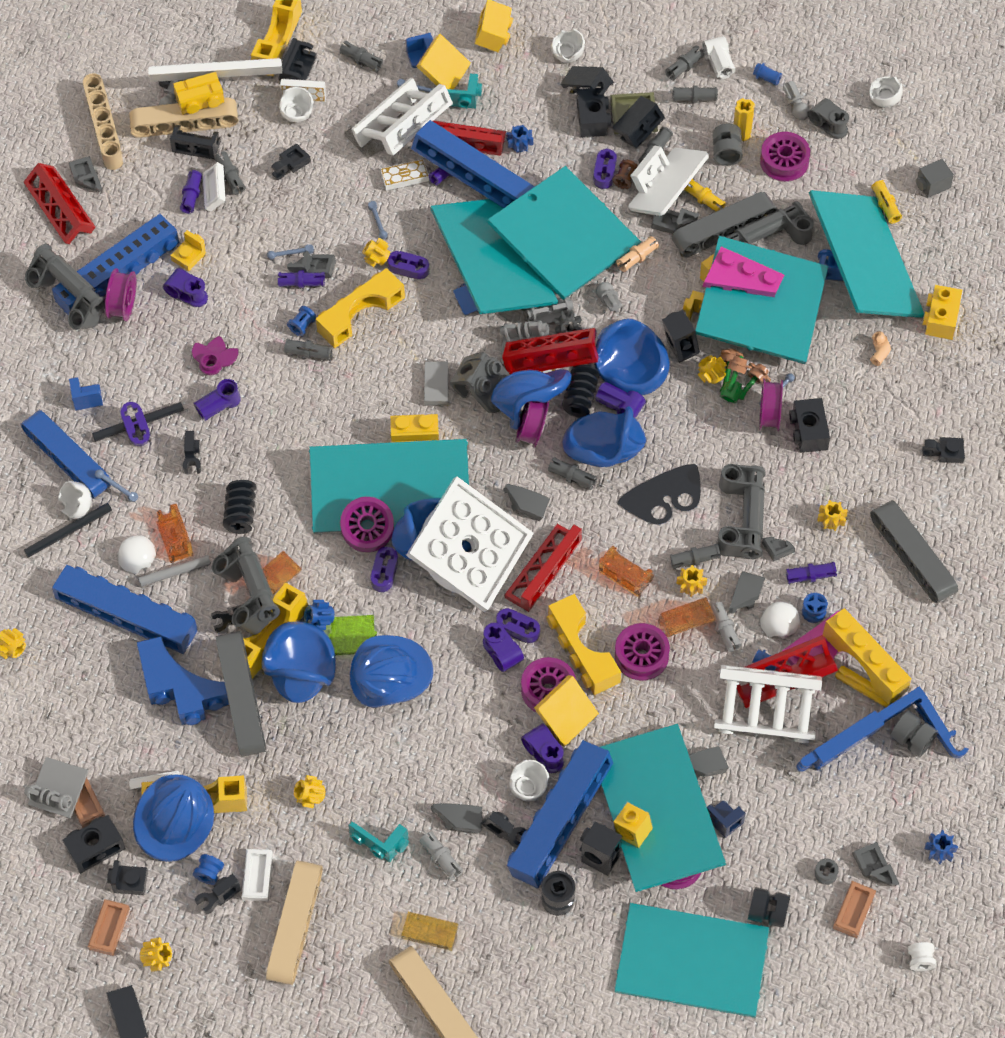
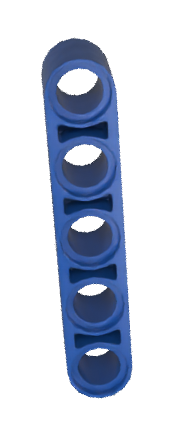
[20,409,111,499]

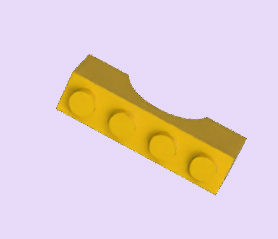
[251,0,302,77]
[316,268,405,349]
[243,582,308,679]
[546,594,621,695]
[822,608,912,705]
[141,775,247,813]

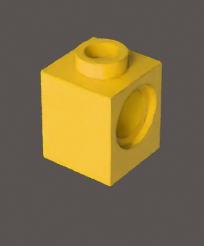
[614,802,653,848]

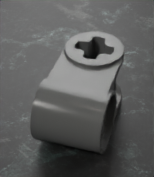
[807,98,849,139]

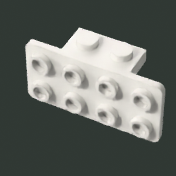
[628,146,709,216]

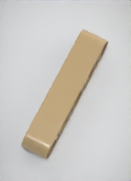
[83,73,123,170]
[129,98,239,138]
[266,860,323,985]
[388,946,478,1038]

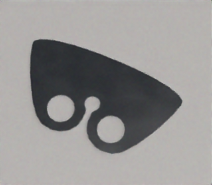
[618,464,701,525]

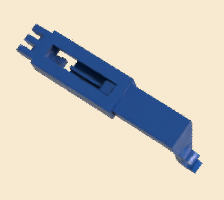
[796,686,969,772]

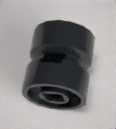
[541,871,575,916]
[748,887,791,928]

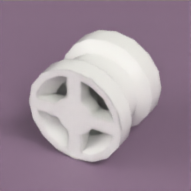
[908,942,937,971]

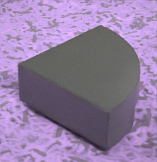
[762,537,795,562]

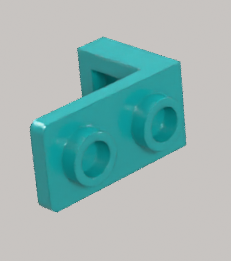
[432,73,483,109]
[348,821,409,862]

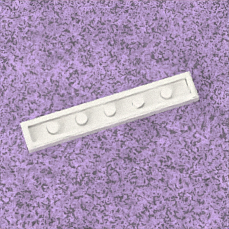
[148,58,282,82]

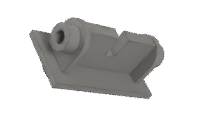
[525,297,574,324]

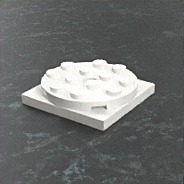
[406,477,534,612]

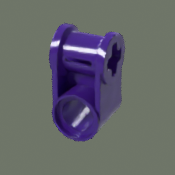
[163,268,208,307]
[483,623,524,672]
[521,723,564,773]

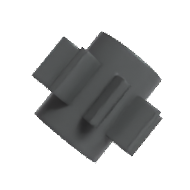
[554,309,583,334]

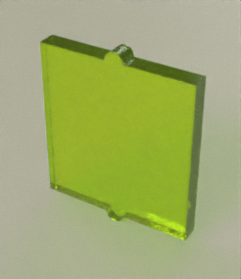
[329,615,377,655]

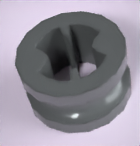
[815,858,839,885]

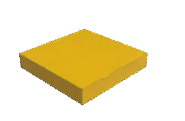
[416,34,471,90]
[534,675,599,747]

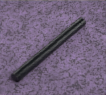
[92,402,184,442]
[23,502,112,558]

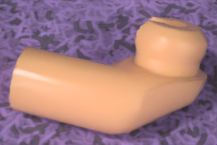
[870,331,891,366]

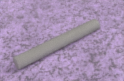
[138,555,211,587]

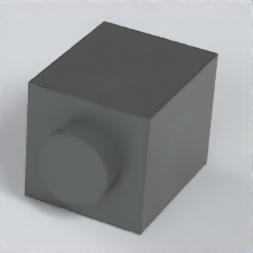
[916,159,954,198]

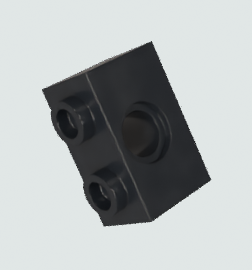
[576,87,611,138]
[662,309,700,363]
[789,398,830,453]
[62,815,126,874]
[579,821,622,876]

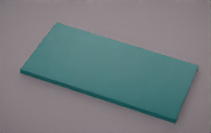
[809,190,925,318]
[430,199,558,315]
[309,439,469,533]
[601,723,726,892]

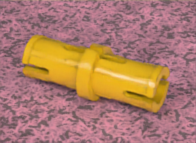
[684,179,726,212]
[871,180,902,224]

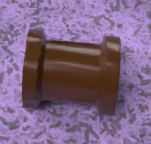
[612,159,638,189]

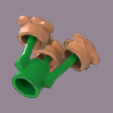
[719,349,771,403]

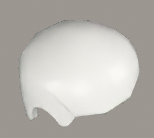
[551,29,585,63]
[869,76,903,108]
[279,86,314,123]
[58,481,92,520]
[117,535,156,574]
[760,602,800,639]
[509,760,549,801]

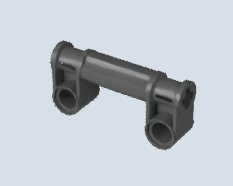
[722,201,814,245]
[25,243,106,330]
[717,464,766,559]
[211,537,280,635]

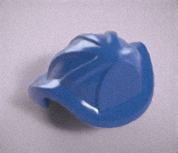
[594,319,670,396]
[491,369,572,430]
[562,406,646,467]
[392,498,471,561]
[261,621,336,703]
[350,635,433,708]
[133,774,214,862]

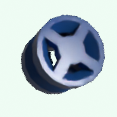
[802,593,828,623]
[193,854,225,885]

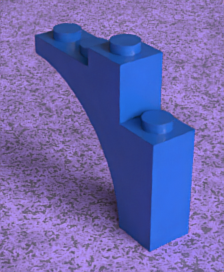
[137,637,229,725]

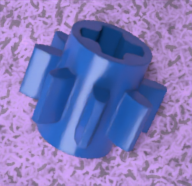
[506,125,534,153]
[304,600,335,630]
[924,830,958,865]

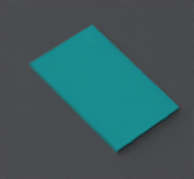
[614,903,769,1018]

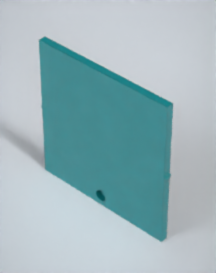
[487,166,641,300]
[695,236,828,364]

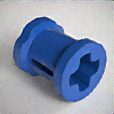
[287,306,317,336]

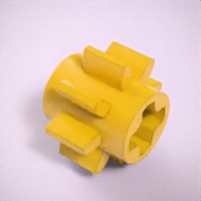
[362,238,390,267]
[697,355,727,384]
[817,500,848,531]
[676,565,707,597]
[0,628,26,659]
[294,775,326,808]
[140,937,172,972]

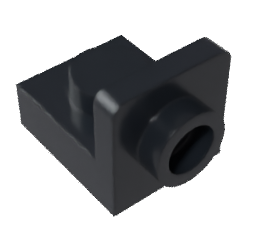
[107,860,148,895]

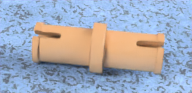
[616,236,659,272]

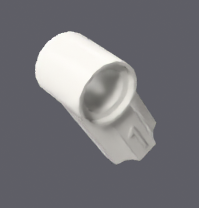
[702,36,735,79]

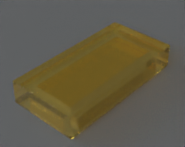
[401,912,459,951]

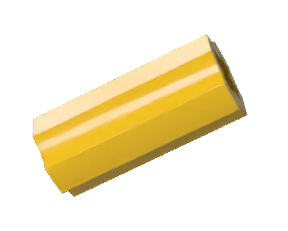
[733,98,755,141]

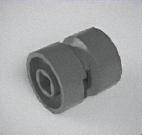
[712,124,743,166]
[890,710,938,757]

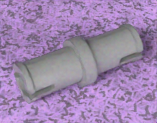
[708,602,742,652]
[420,831,463,880]

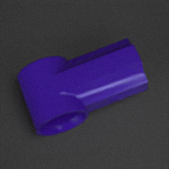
[193,379,241,421]
[595,382,646,418]

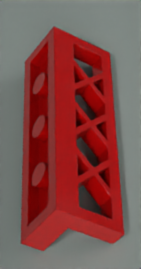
[414,120,506,156]
[24,163,96,244]
[502,328,599,374]
[504,523,582,612]
[736,635,838,708]

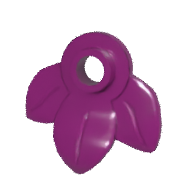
[192,336,239,375]

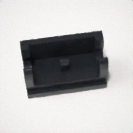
[279,38,317,84]
[560,66,614,95]
[612,96,665,149]
[170,125,221,160]

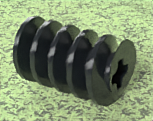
[562,364,600,418]
[223,480,257,534]

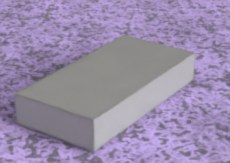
[424,361,448,405]

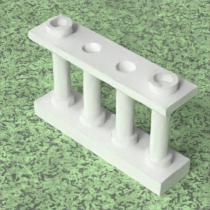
[351,78,453,155]
[714,665,822,743]

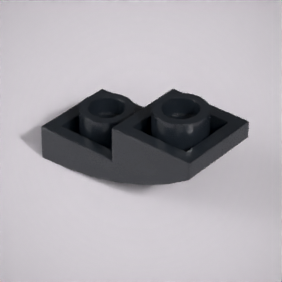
[106,985,148,1038]

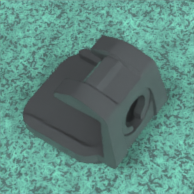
[450,352,510,413]

